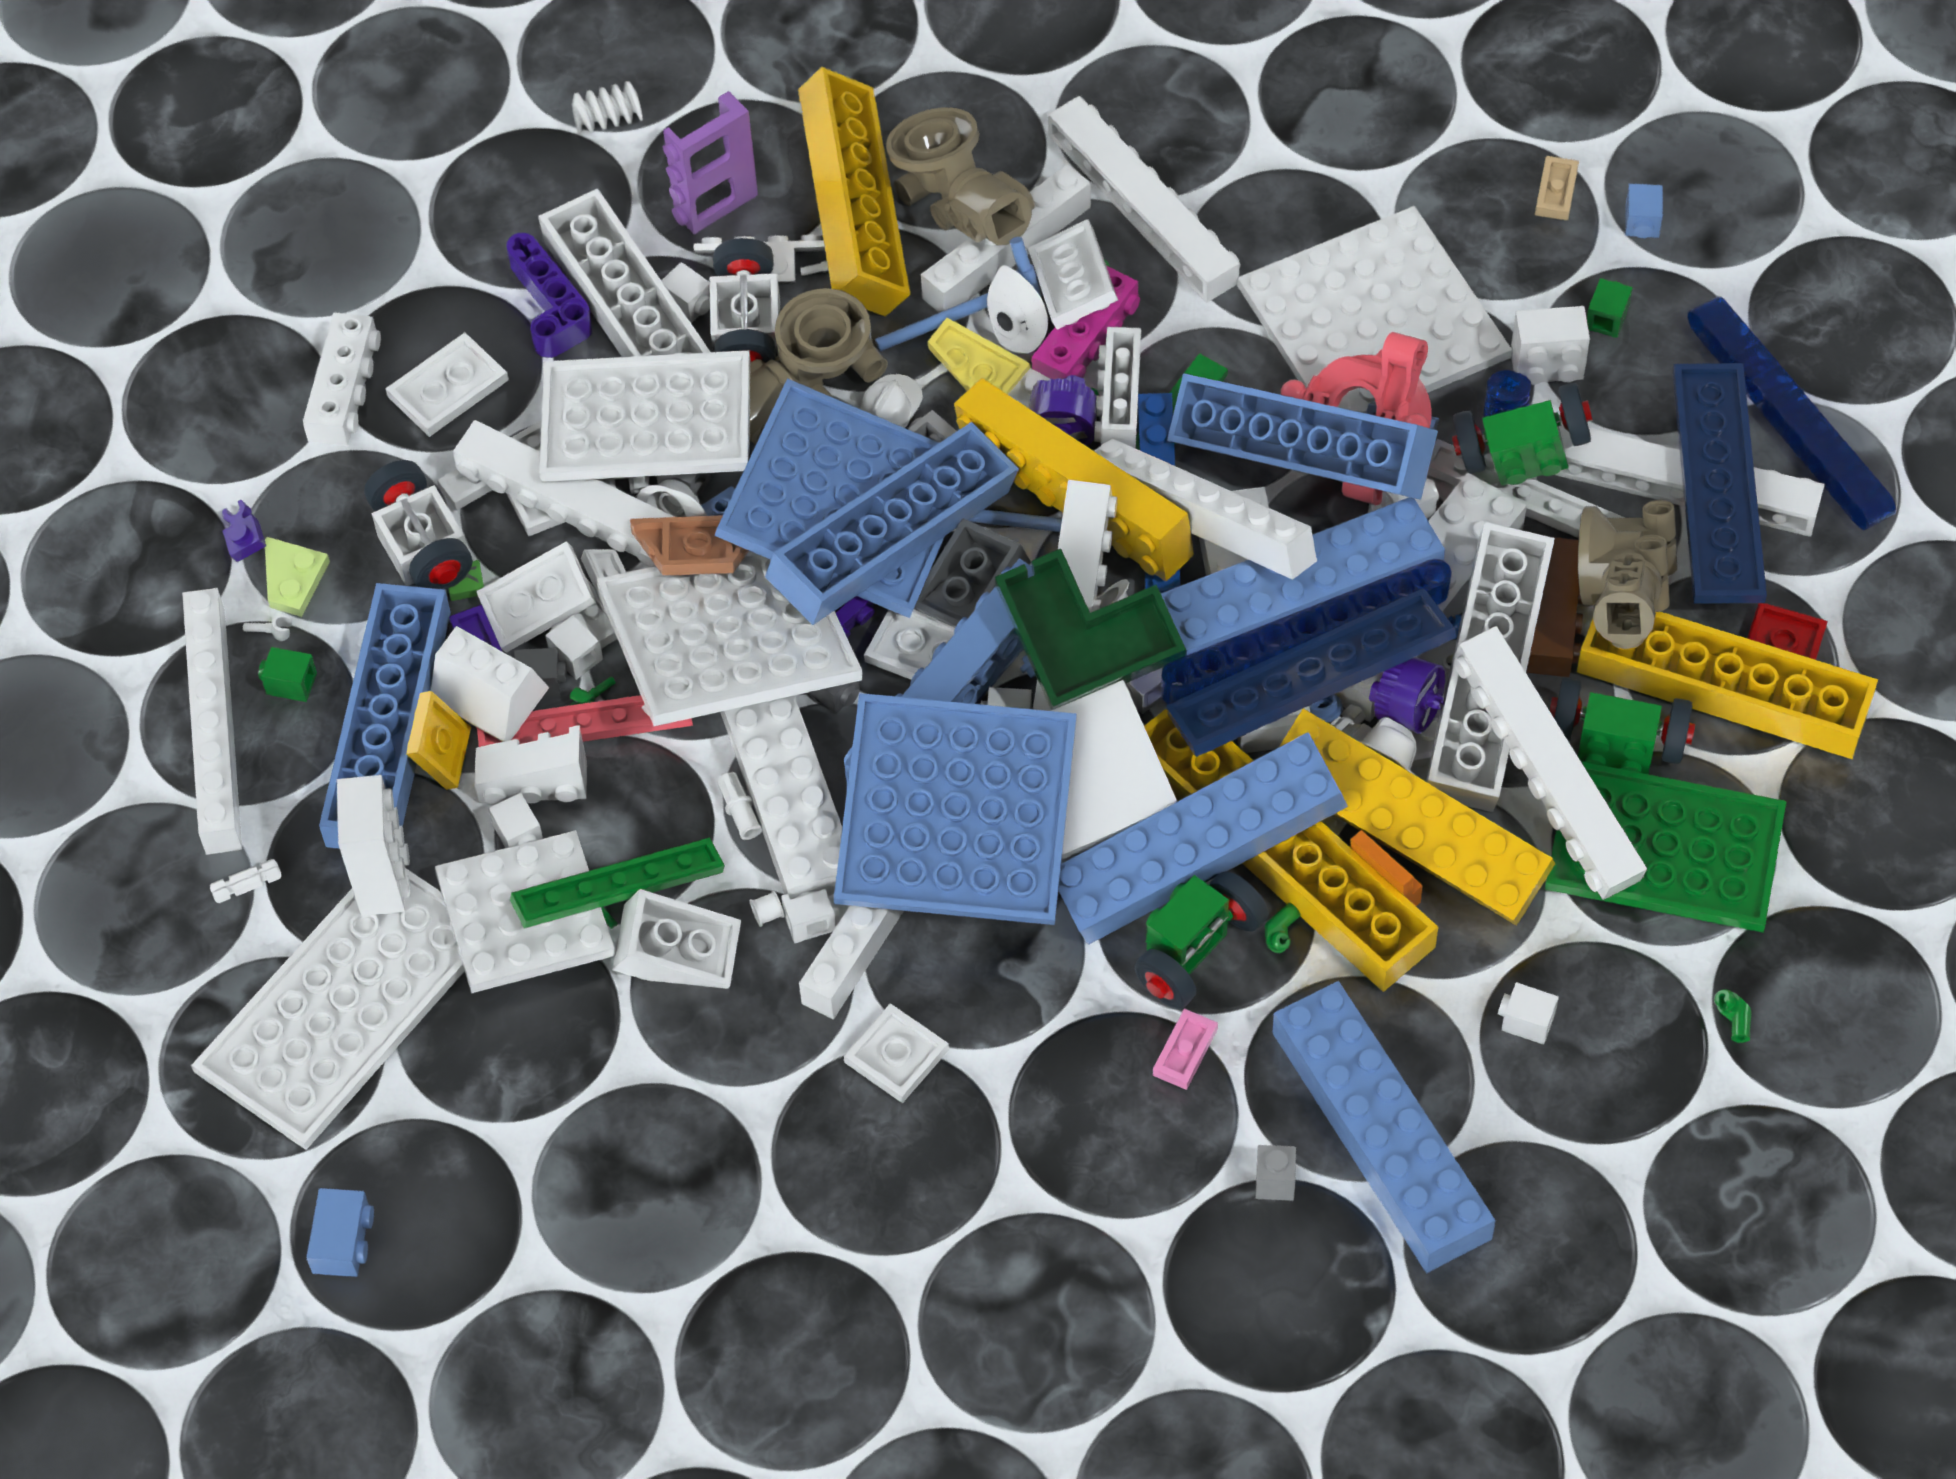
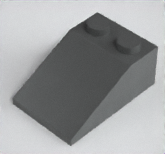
[914,518,1031,628]

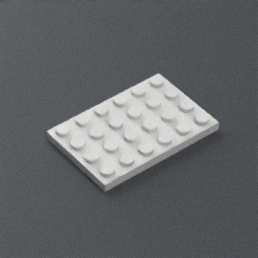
[539,350,750,482]

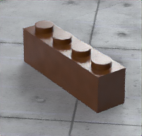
[1527,537,1583,677]

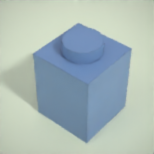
[1625,184,1663,238]

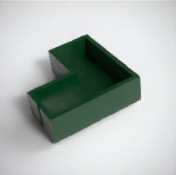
[995,548,1186,711]

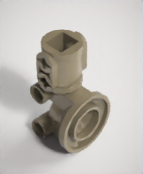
[886,108,1035,246]
[749,288,888,445]
[1578,500,1678,649]

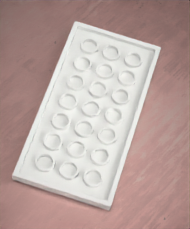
[191,868,465,1150]

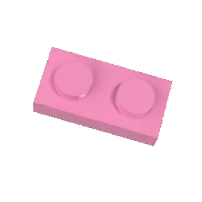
[1153,1009,1218,1090]

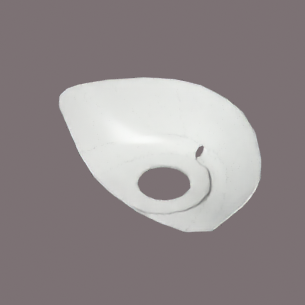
[987,266,1048,353]

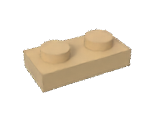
[1535,156,1579,220]

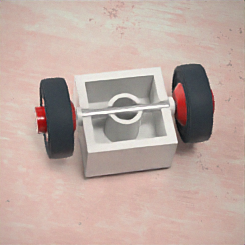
[710,238,780,363]
[364,460,473,590]

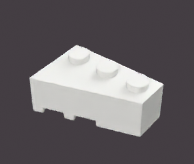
[475,725,587,805]

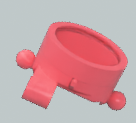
[1280,332,1432,505]

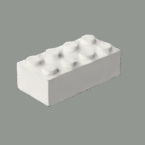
[337,775,411,916]

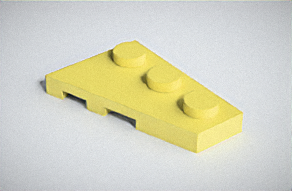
[928,318,1031,394]

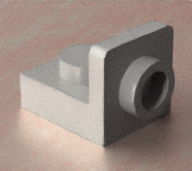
[908,410,957,443]

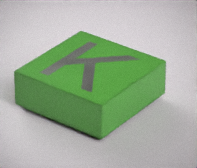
[449,560,484,601]

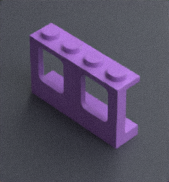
[663,91,758,234]

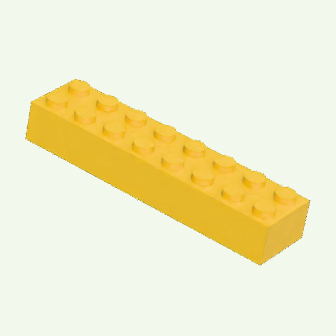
[798,67,910,317]
[954,378,1194,581]
[1577,612,1878,759]
[1278,708,1555,926]

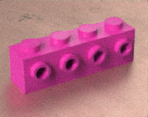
[1032,266,1140,379]

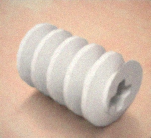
[572,81,643,135]

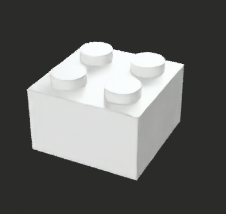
[1511,306,1590,385]

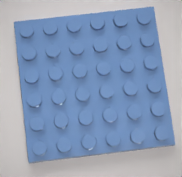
[715,379,945,618]
[834,693,1077,925]

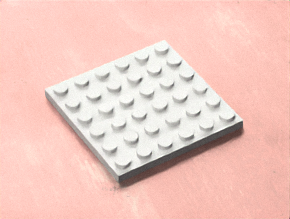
[1237,206,1512,413]
[597,551,862,726]

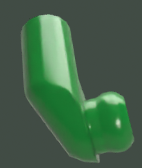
[1264,903,1301,953]
[1714,989,1751,1043]

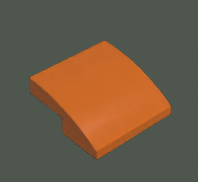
[1351,830,1422,906]

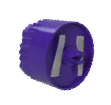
[1029,375,1097,447]
[1369,657,1446,734]

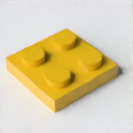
[406,691,471,790]

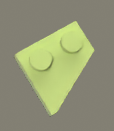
[265,537,330,617]

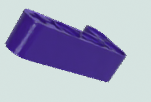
[507,233,592,358]

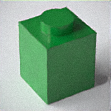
[1587,278,1633,338]
[258,647,317,702]

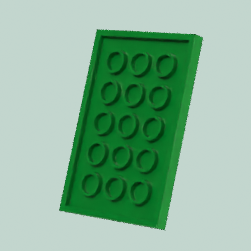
[1545,762,1786,932]

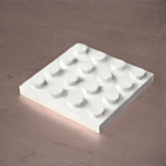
[435,831,615,993]

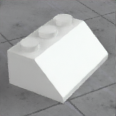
[431,626,549,742]

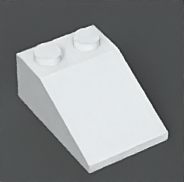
[612,889,741,989]

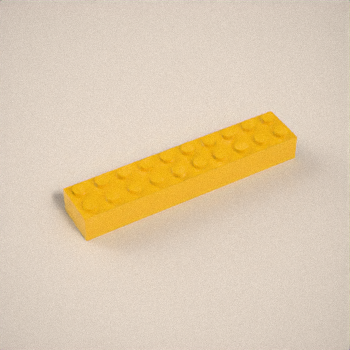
[1144,696,1438,992]

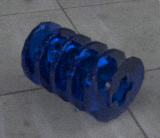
[1483,370,1531,418]

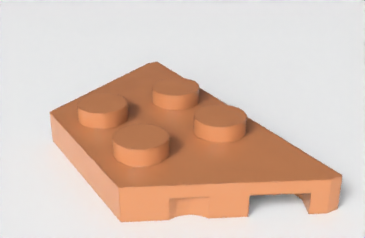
[630,515,749,576]

